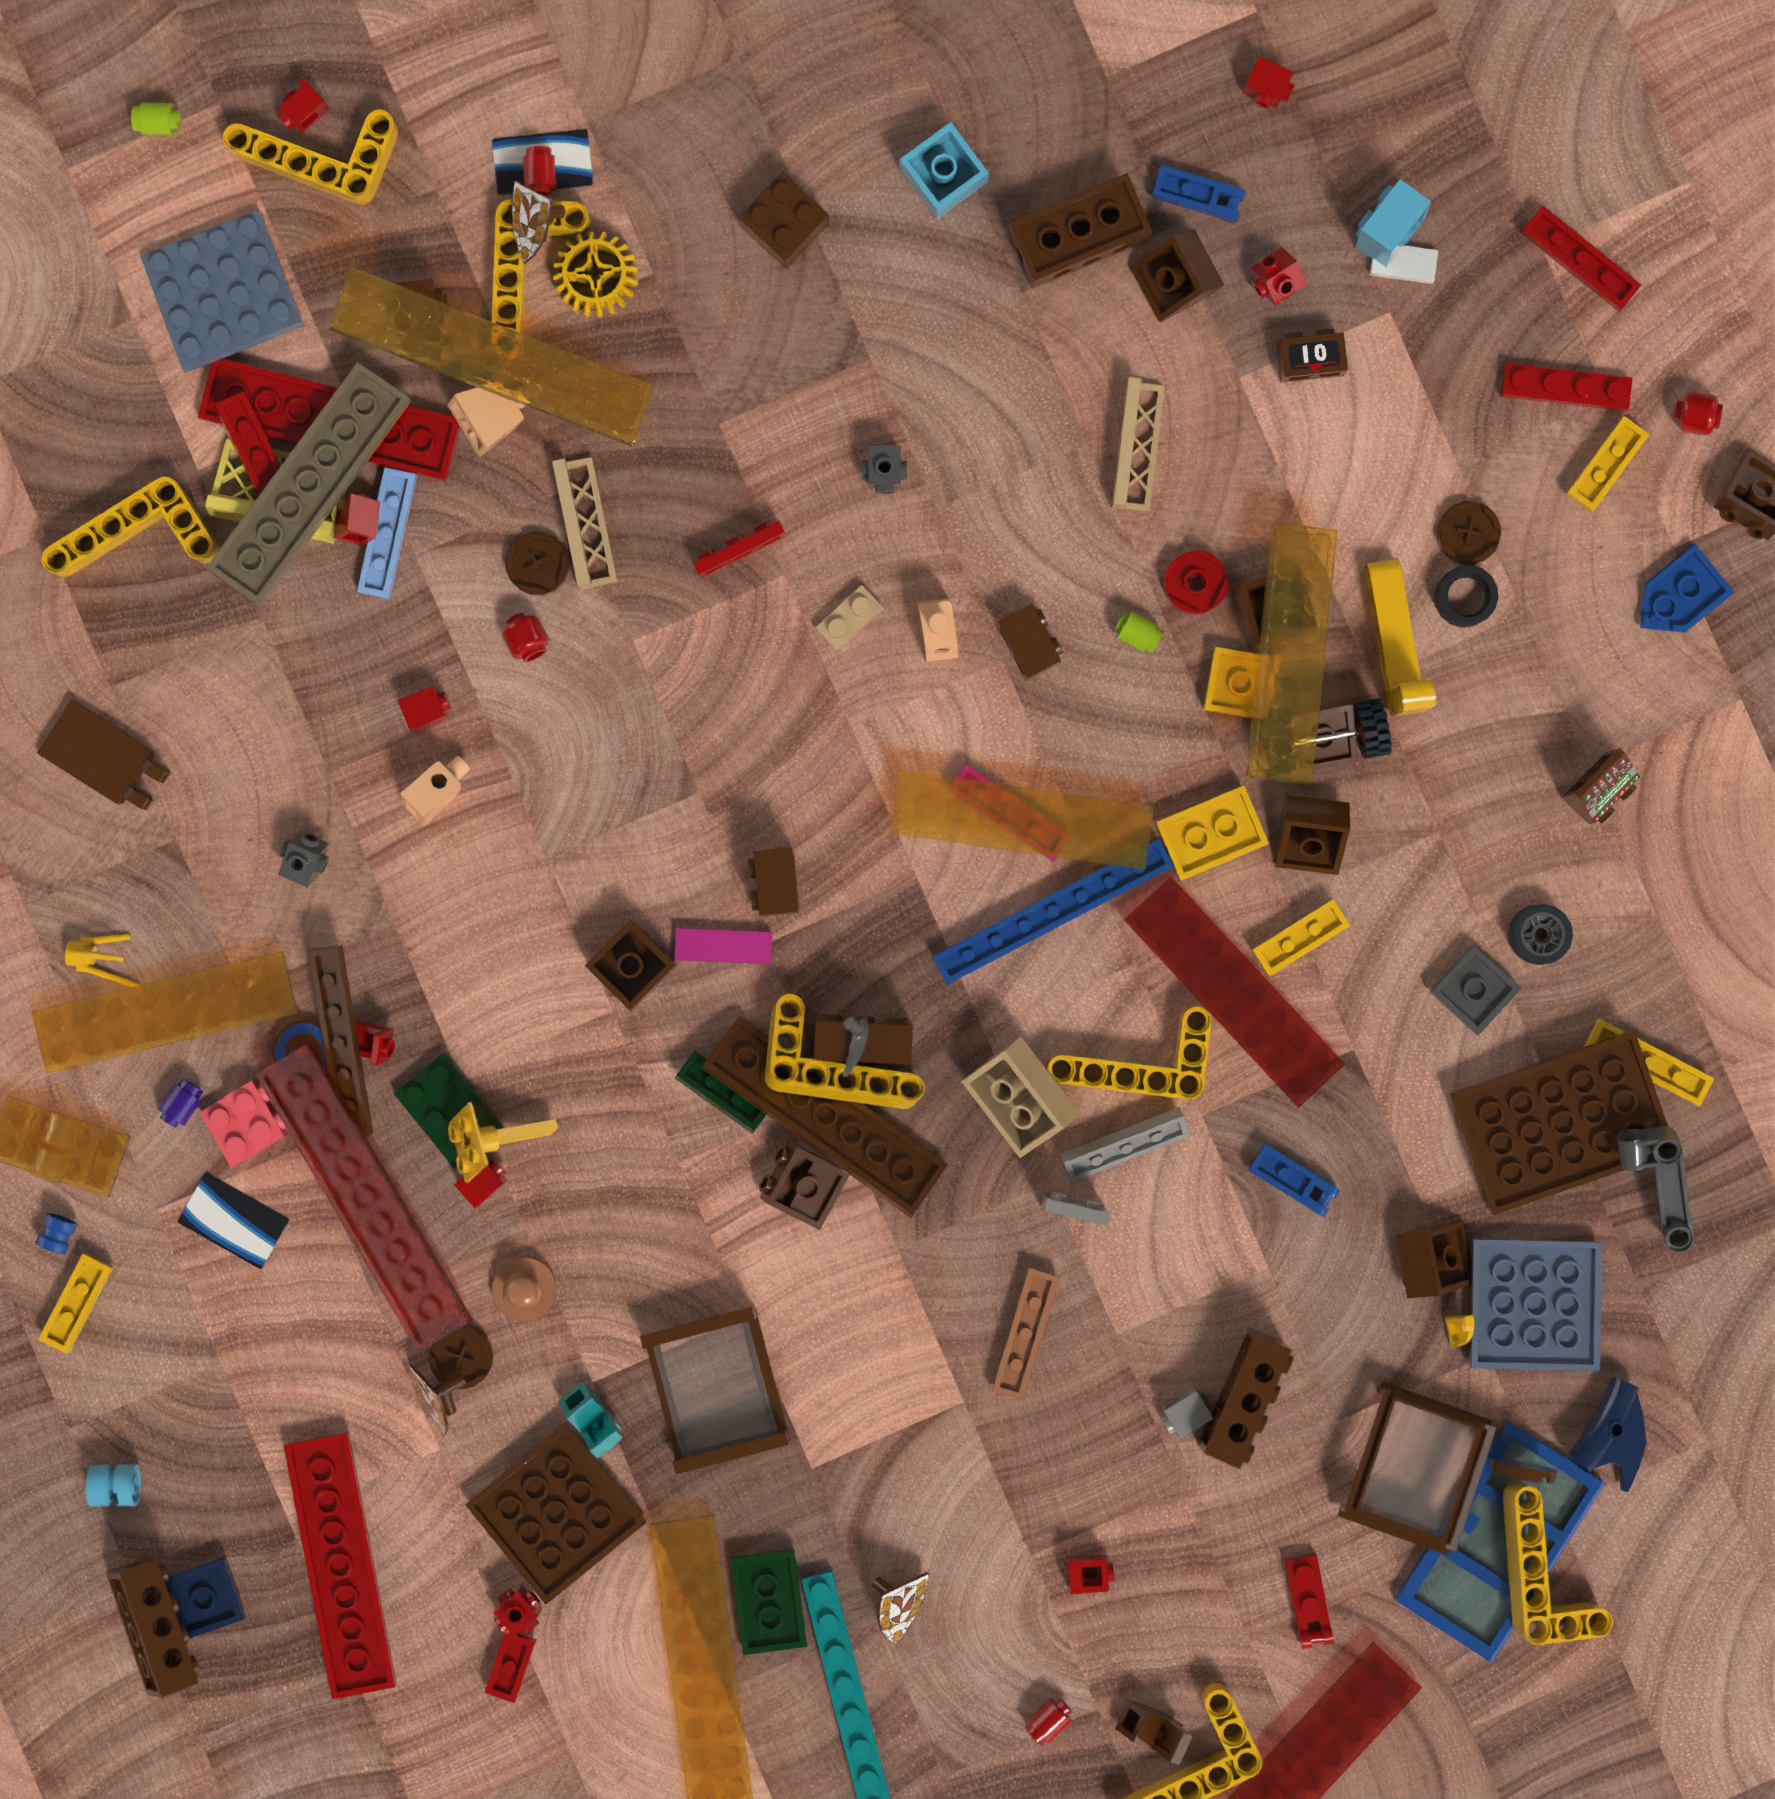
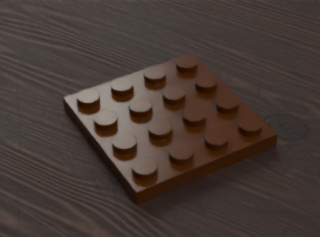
[465,1422,647,1605]

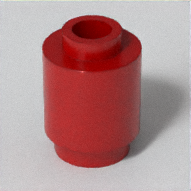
[523,146,557,195]
[1025,1697,1073,1746]

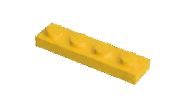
[1584,1019,1715,1107]

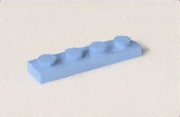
[357,467,417,600]

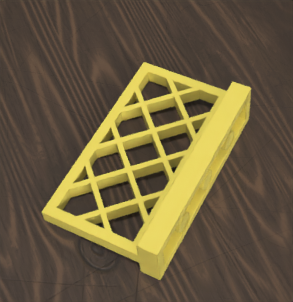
[205,439,346,544]

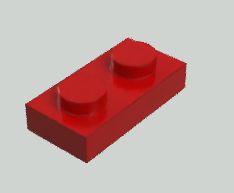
[484,1632,537,1703]

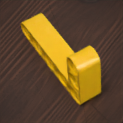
[223,109,398,205]
[491,199,591,361]
[41,477,219,577]
[1365,558,1436,717]
[765,994,925,1109]
[1046,1006,1211,1099]
[1503,1481,1613,1645]
[1122,1683,1262,1799]

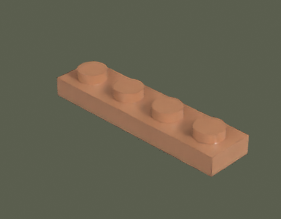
[992,1267,1060,1400]

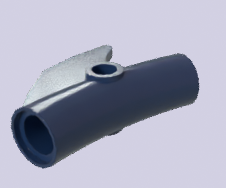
[1567,1377,1647,1492]

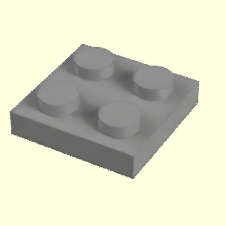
[1041,1190,1110,1226]

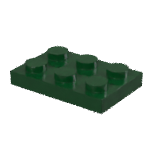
[393,1053,505,1168]
[731,1548,807,1655]

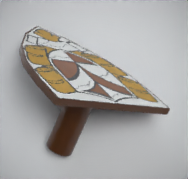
[512,181,565,263]
[409,1364,466,1436]
[872,1572,929,1644]

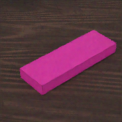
[675,928,772,964]

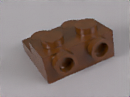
[1714,449,1775,540]
[759,1141,850,1230]

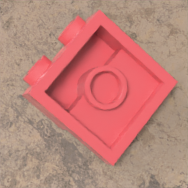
[199,1080,289,1168]

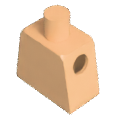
[447,381,530,457]
[917,598,958,662]
[400,756,470,827]

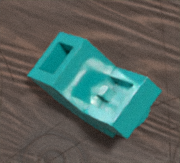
[558,1381,623,1458]

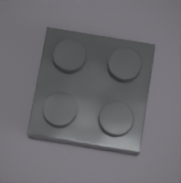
[1429,945,1522,1036]

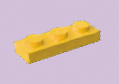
[1565,416,1650,513]
[1251,899,1351,977]
[38,1253,114,1354]

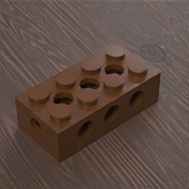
[1008,173,1152,289]
[1198,1327,1294,1469]
[106,1558,200,1698]

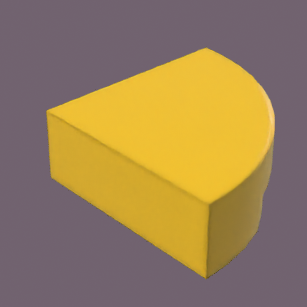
[1445,1314,1474,1348]

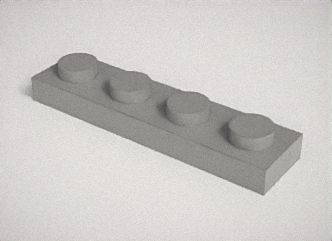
[1060,1107,1190,1183]

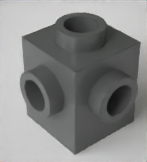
[862,445,907,494]
[278,831,329,888]

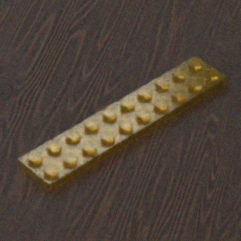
[328,267,654,447]
[650,1515,754,1799]

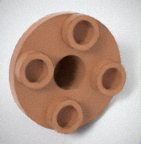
[492,1257,557,1322]

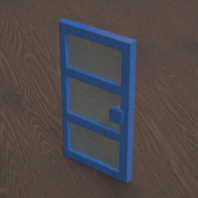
[1394,1421,1605,1663]

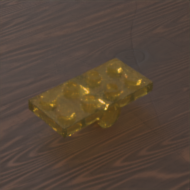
[0,1096,131,1198]

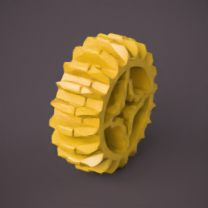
[552,231,639,318]

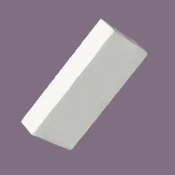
[1370,245,1438,284]

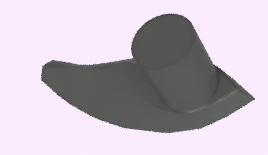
[843,1017,869,1077]

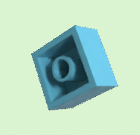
[899,122,989,220]
[1355,179,1431,268]

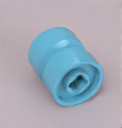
[86,1464,141,1507]

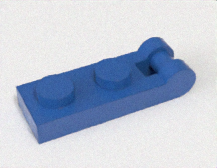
[1152,165,1246,223]
[1248,1143,1341,1217]

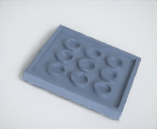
[140,210,304,373]
[1469,1238,1602,1371]

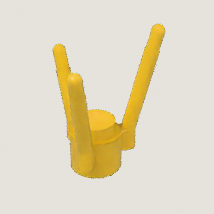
[65,934,141,989]

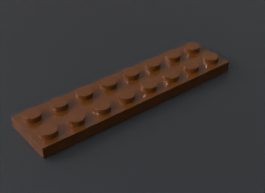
[702,1015,948,1218]

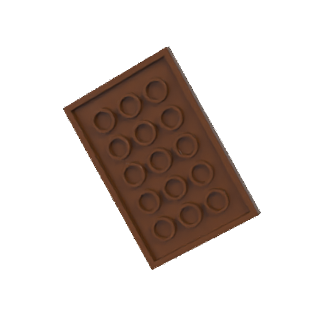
[1449,1030,1673,1215]

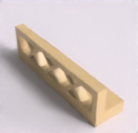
[1111,377,1165,513]
[552,457,618,590]

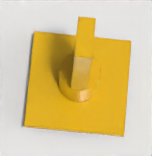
[448,1102,558,1183]

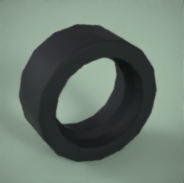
[1434,565,1499,628]

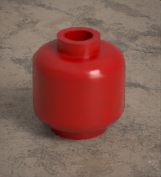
[1674,392,1723,436]
[502,613,549,663]

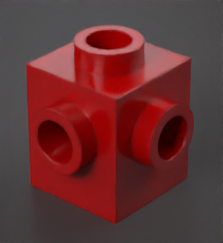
[1250,247,1307,305]
[493,1585,542,1637]

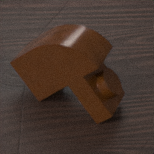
[1115,1699,1193,1765]

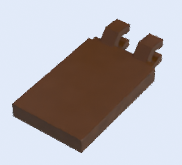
[37,699,171,811]

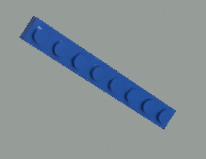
[932,838,1174,985]

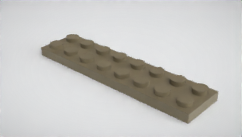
[206,362,411,607]

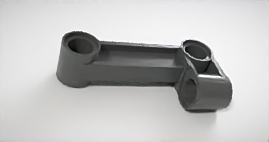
[1617,1126,1694,1253]

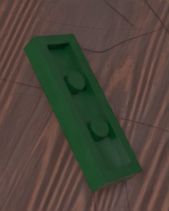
[675,1050,766,1134]

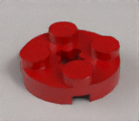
[1164,550,1228,615]

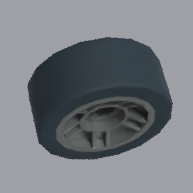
[1508,904,1573,965]

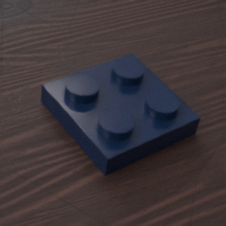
[165,1556,246,1639]

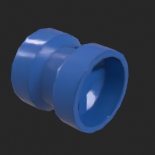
[35,1213,78,1255]

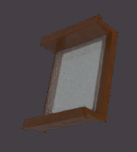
[640,1307,789,1474]
[1337,1381,1497,1556]

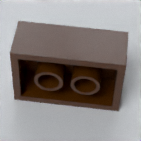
[814,1014,913,1065]

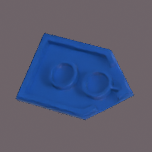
[1640,543,1735,633]

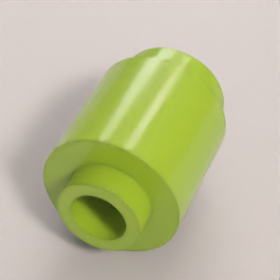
[131,102,181,136]
[1114,610,1164,654]

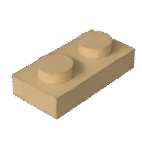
[815,585,884,652]

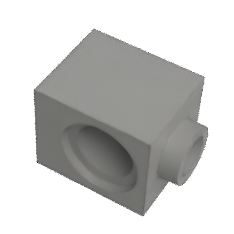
[1161,1387,1213,1439]

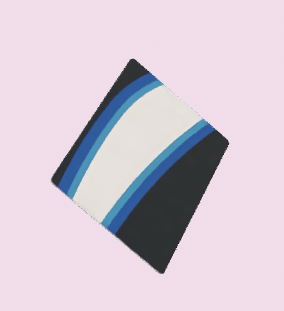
[492,129,593,195]
[178,1173,289,1269]

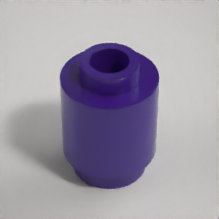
[158,1078,203,1128]

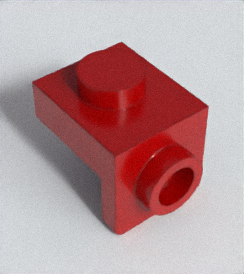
[355,1021,395,1066]

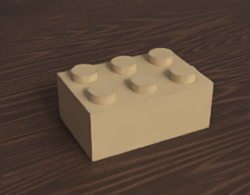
[961,1036,1079,1158]

